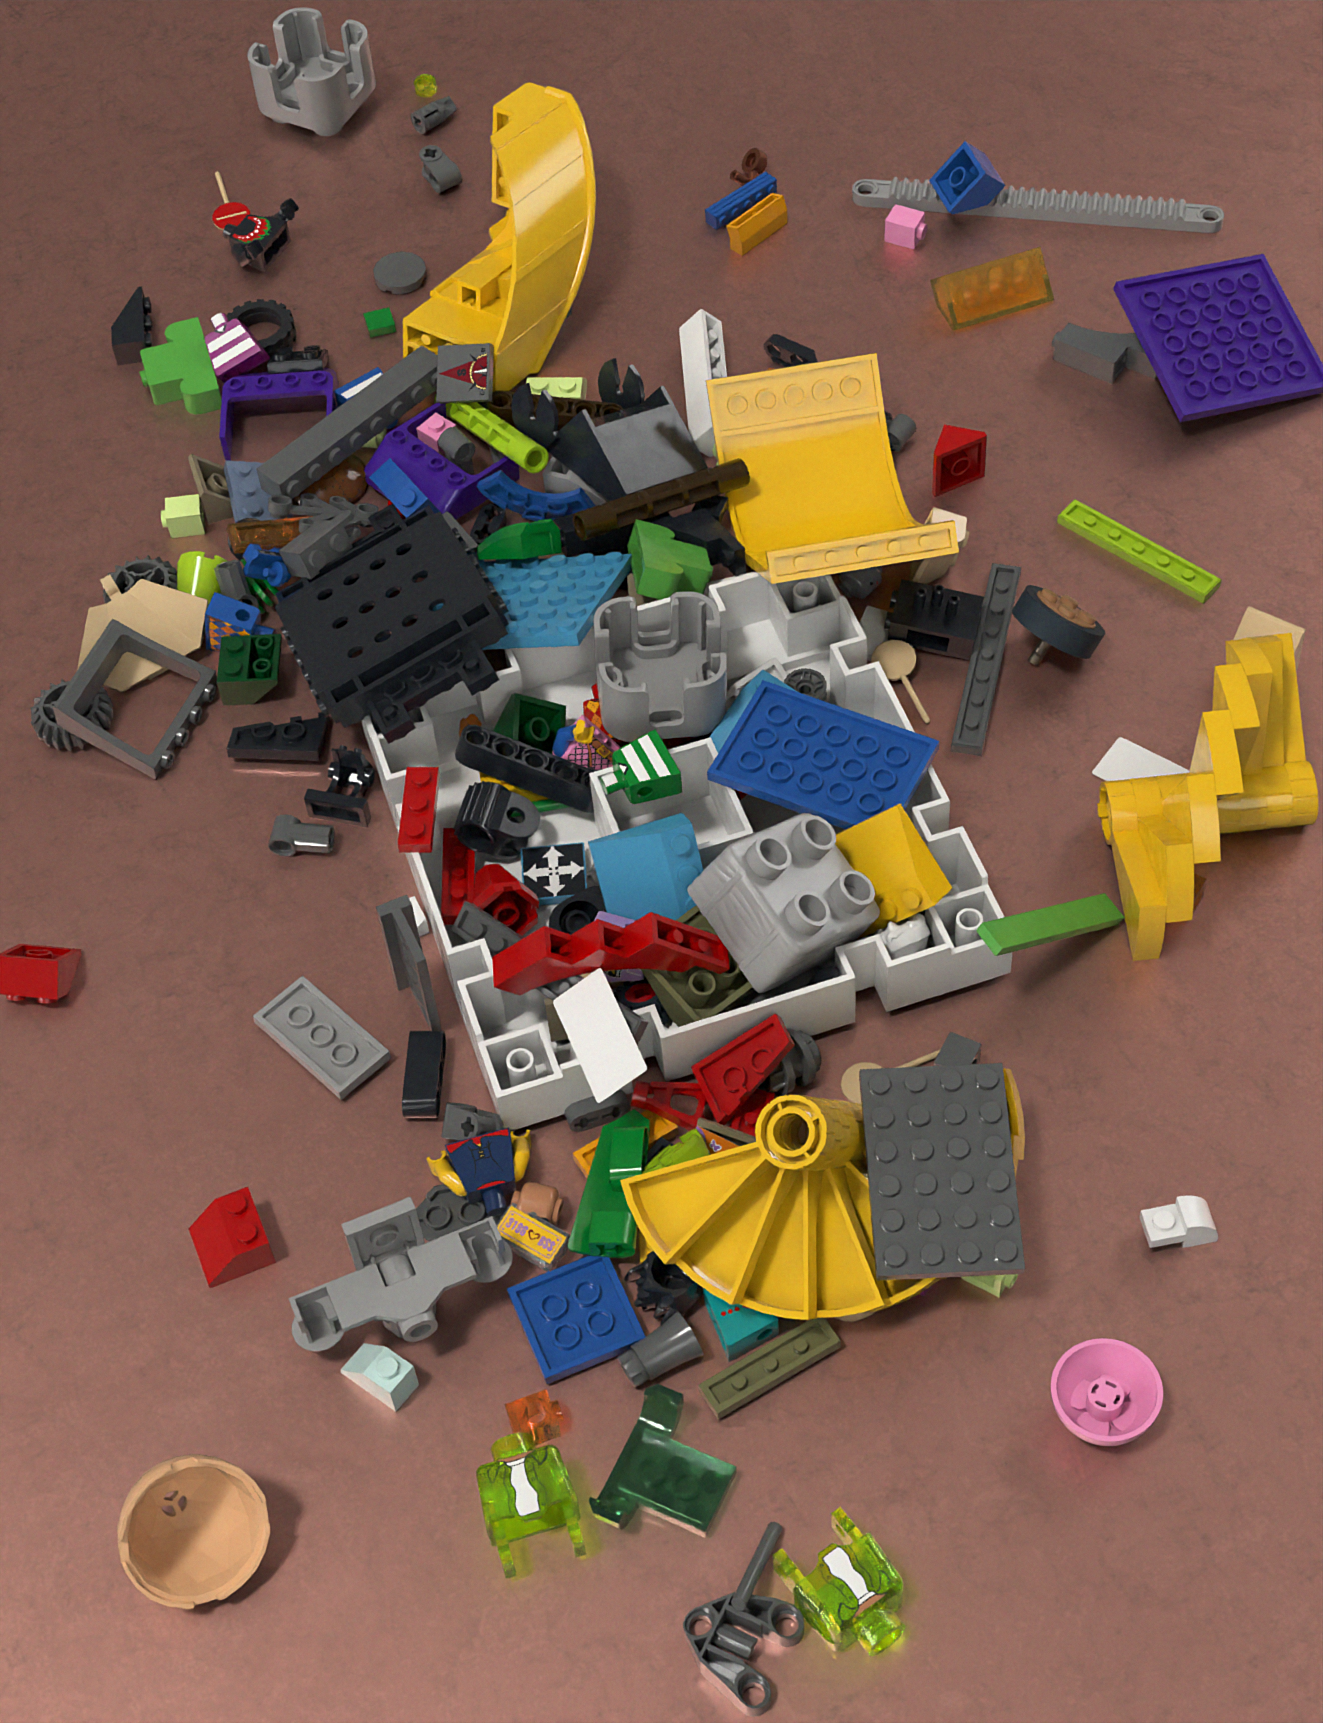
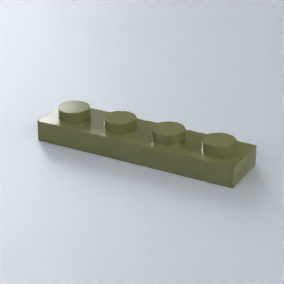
[698,1318,841,1419]

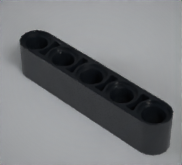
[455,725,595,813]

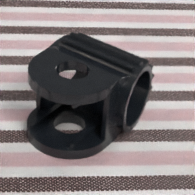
[453,781,540,860]

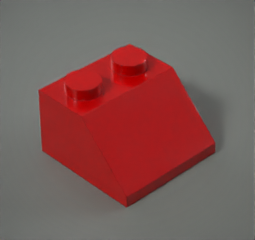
[0,944,81,1003]
[188,1186,276,1288]

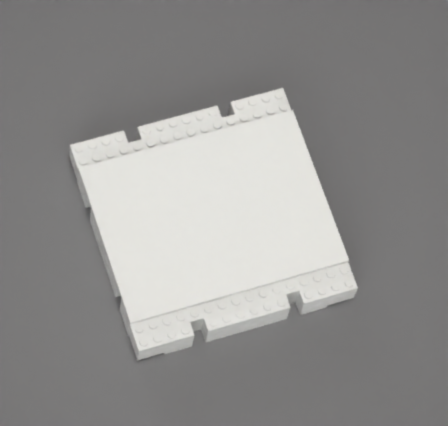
[362,572,1012,1131]

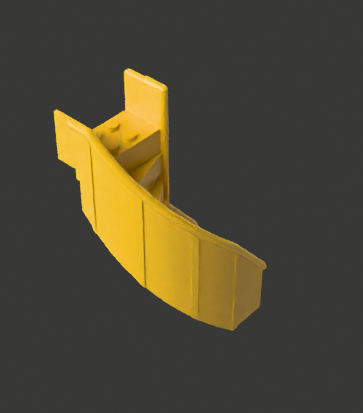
[403,82,596,392]

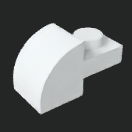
[1140,1196,1218,1248]

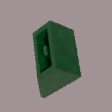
[217,634,282,706]

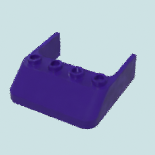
[219,368,339,461]
[365,402,520,520]

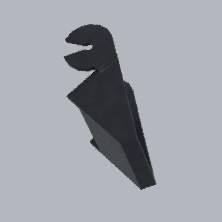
[511,358,708,501]

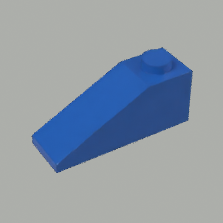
[369,458,440,518]

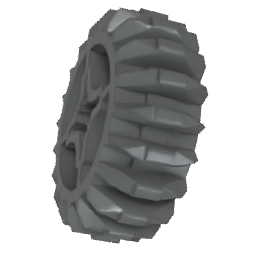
[103,555,177,603]
[30,679,114,752]

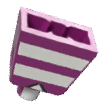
[204,313,270,383]

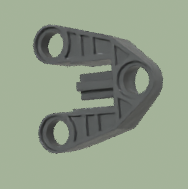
[683,1592,804,1717]

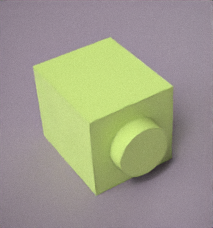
[161,494,205,538]

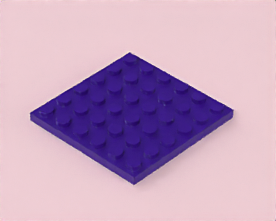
[1113,254,1323,422]

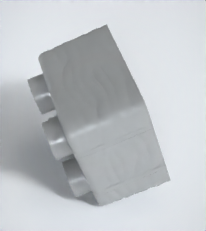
[687,813,880,993]

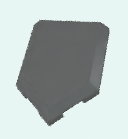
[416,1184,507,1241]

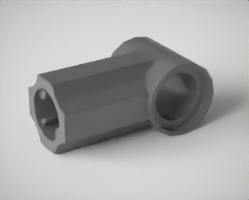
[438,427,475,475]
[214,559,259,609]
[268,814,335,856]

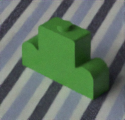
[139,317,222,415]
[627,519,713,600]

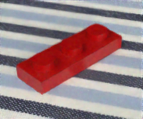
[398,767,440,853]

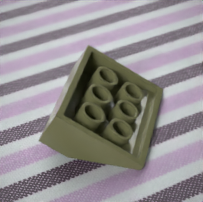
[641,905,755,1027]

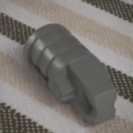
[411,96,457,134]

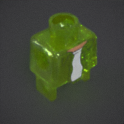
[476,1433,586,1579]
[773,1507,906,1656]

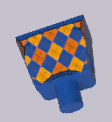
[205,592,276,652]

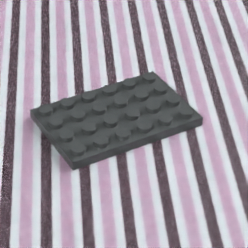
[859,1063,1025,1281]

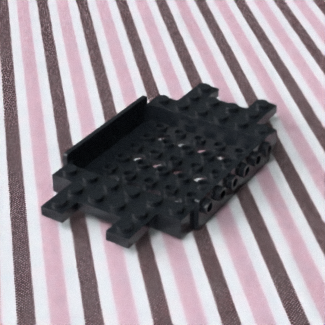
[275,504,509,744]

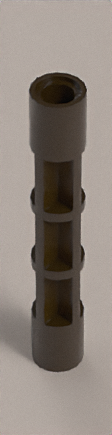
[573,458,750,541]

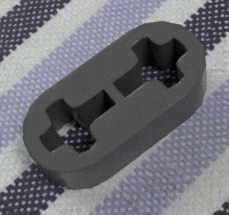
[564,1090,631,1132]

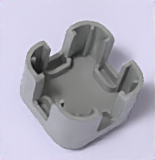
[247,7,376,136]
[593,592,727,743]

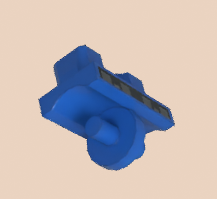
[243,543,291,587]

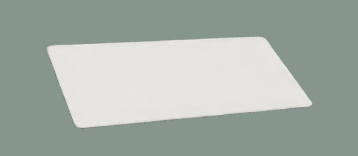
[1092,737,1190,781]
[553,968,647,1103]

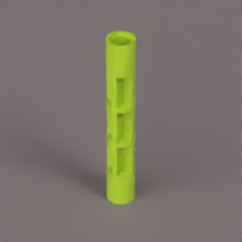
[434,392,549,474]

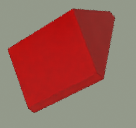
[932,424,987,497]

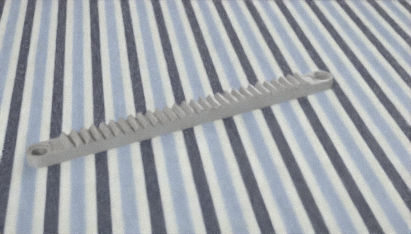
[852,177,1224,233]

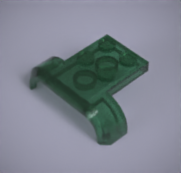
[589,1384,737,1538]

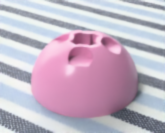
[1051,1338,1163,1446]

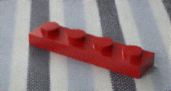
[441,828,475,925]

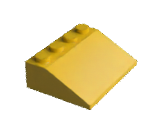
[835,803,952,940]

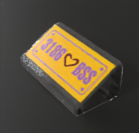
[496,1203,570,1272]

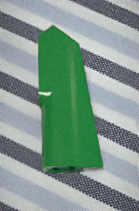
[567,1109,650,1258]

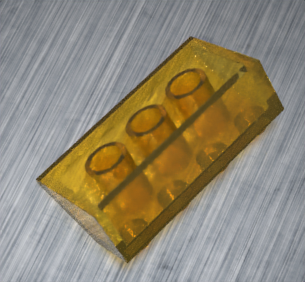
[930,247,1054,331]

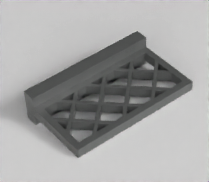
[376,895,442,1031]

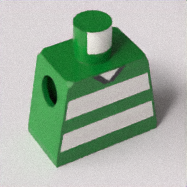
[600,729,682,804]

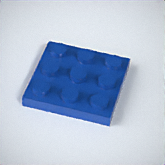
[507,1255,646,1384]

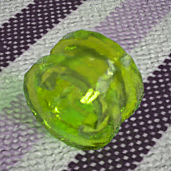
[414,74,437,97]

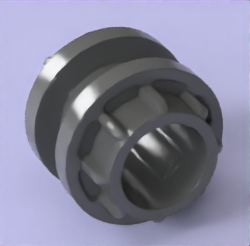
[758,1028,821,1096]

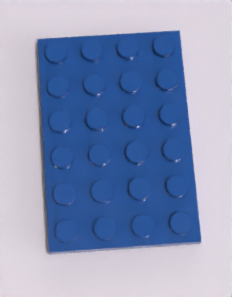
[707,680,939,829]

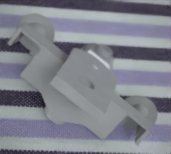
[288,1197,513,1352]

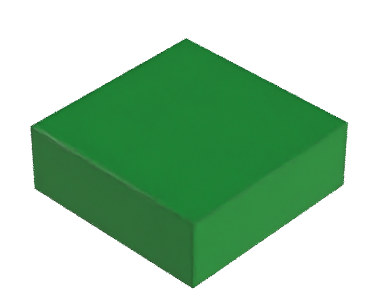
[363,307,396,338]

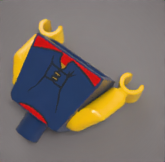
[426,1127,532,1216]

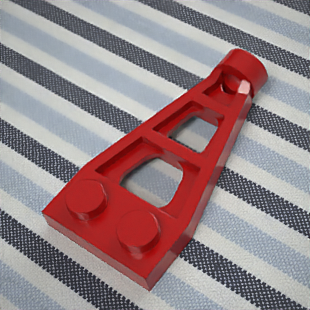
[630,1080,775,1137]

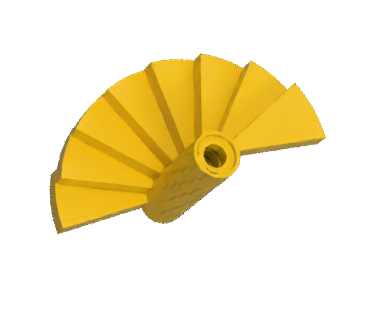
[1097,633,1319,961]
[620,1068,1025,1320]

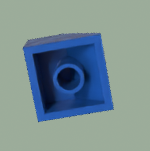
[929,141,1006,215]

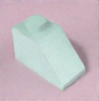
[341,1343,419,1412]

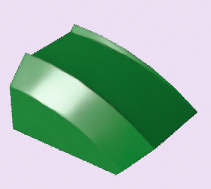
[477,519,562,560]

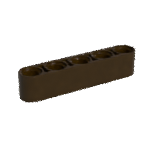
[487,390,623,432]

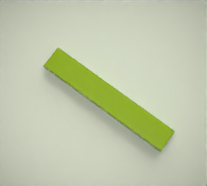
[1057,499,1222,604]

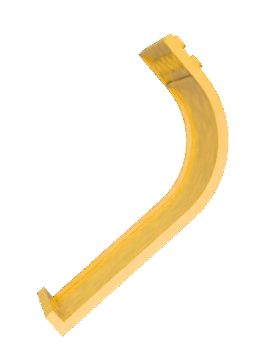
[705,353,959,584]

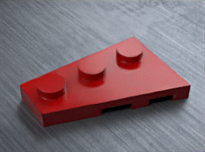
[691,1013,795,1126]

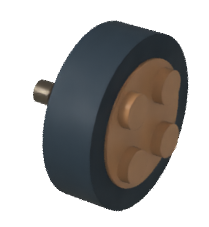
[1012,585,1105,666]

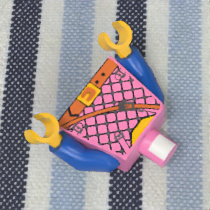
[552,715,621,771]

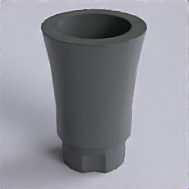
[617,1311,704,1387]

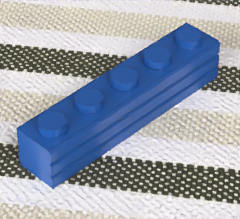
[705,172,777,230]

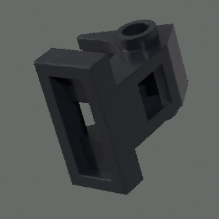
[304,745,375,828]

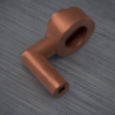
[730,148,767,186]

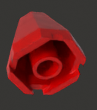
[473,864,539,936]

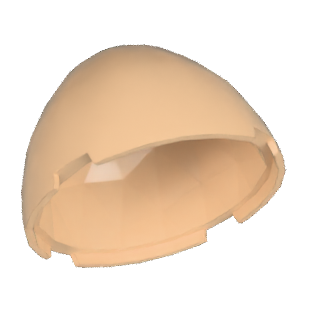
[117,1454,270,1609]

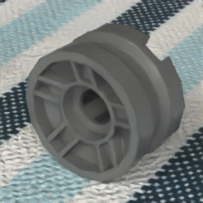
[784,668,827,702]

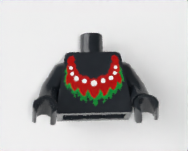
[223,198,299,272]

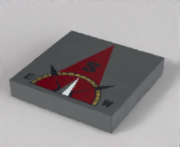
[436,343,494,404]

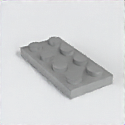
[253,975,391,1100]

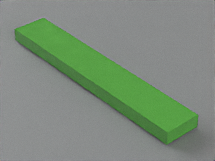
[976,893,1125,956]

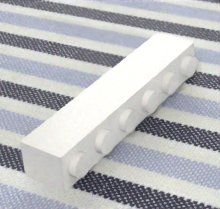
[679,309,727,458]

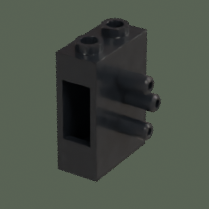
[884,579,984,660]

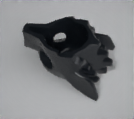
[624,1251,704,1326]

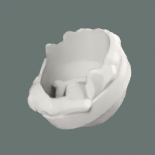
[866,913,930,960]

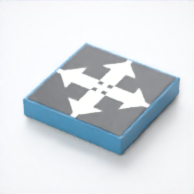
[521,842,587,906]

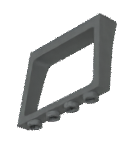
[53,619,217,780]

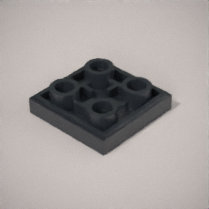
[267,345,329,374]

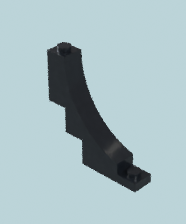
[553,505,746,576]

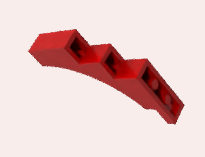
[492,912,730,996]

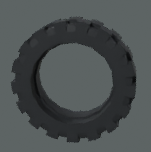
[226,299,297,362]

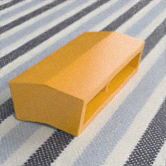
[726,193,788,256]

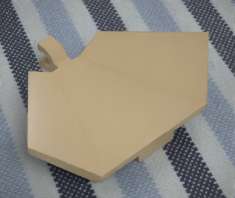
[77,574,208,693]

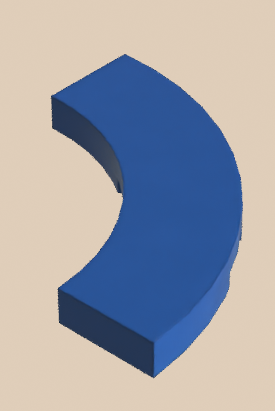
[477,470,596,521]

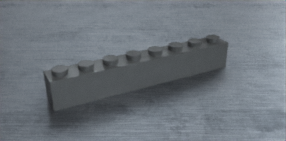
[256,345,438,500]

